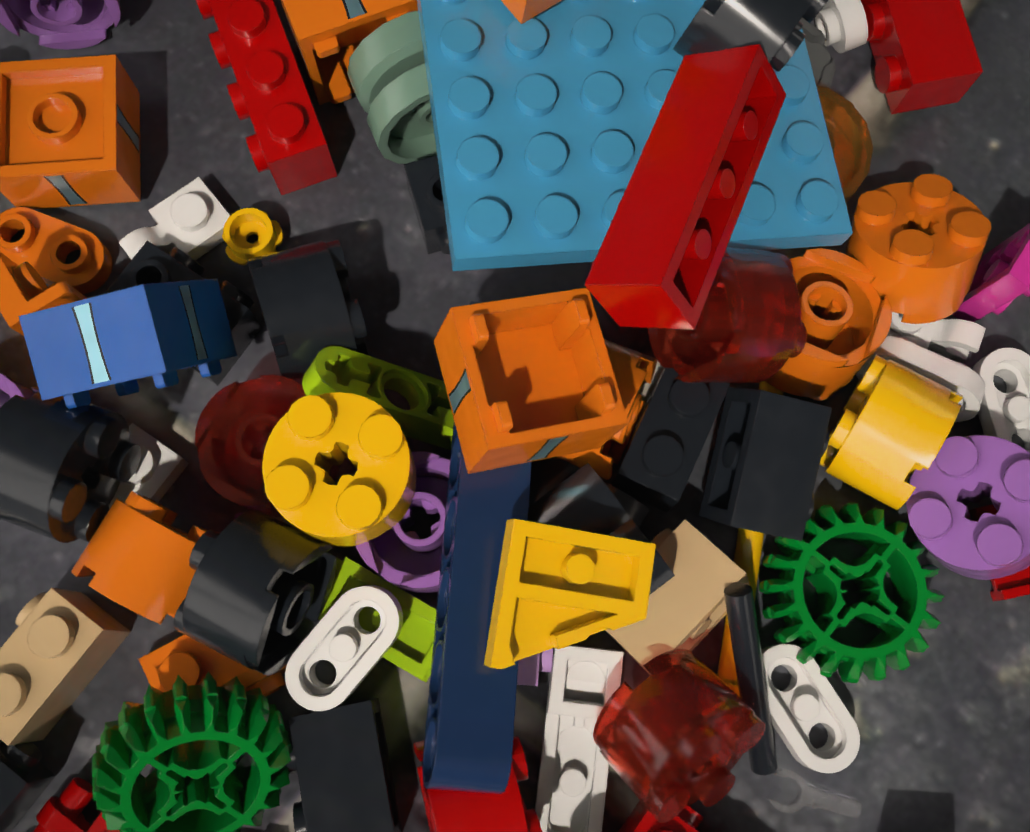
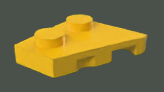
[484,519,656,669]

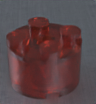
[648,246,807,383]
[195,375,340,517]
[593,649,766,823]

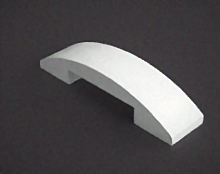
[535,645,624,832]

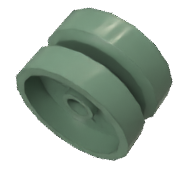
[347,11,437,164]

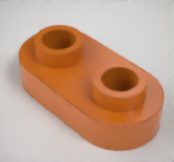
[0,207,112,294]

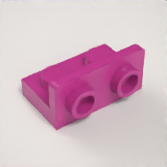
[952,223,1030,322]

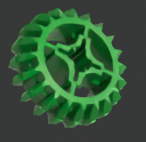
[759,502,945,683]
[92,671,292,832]

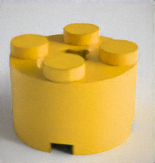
[819,355,963,510]
[262,392,417,546]

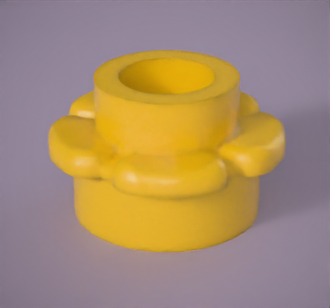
[222,208,283,266]

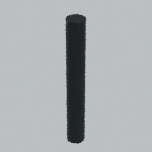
[724,583,778,775]

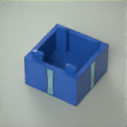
[19,278,237,409]

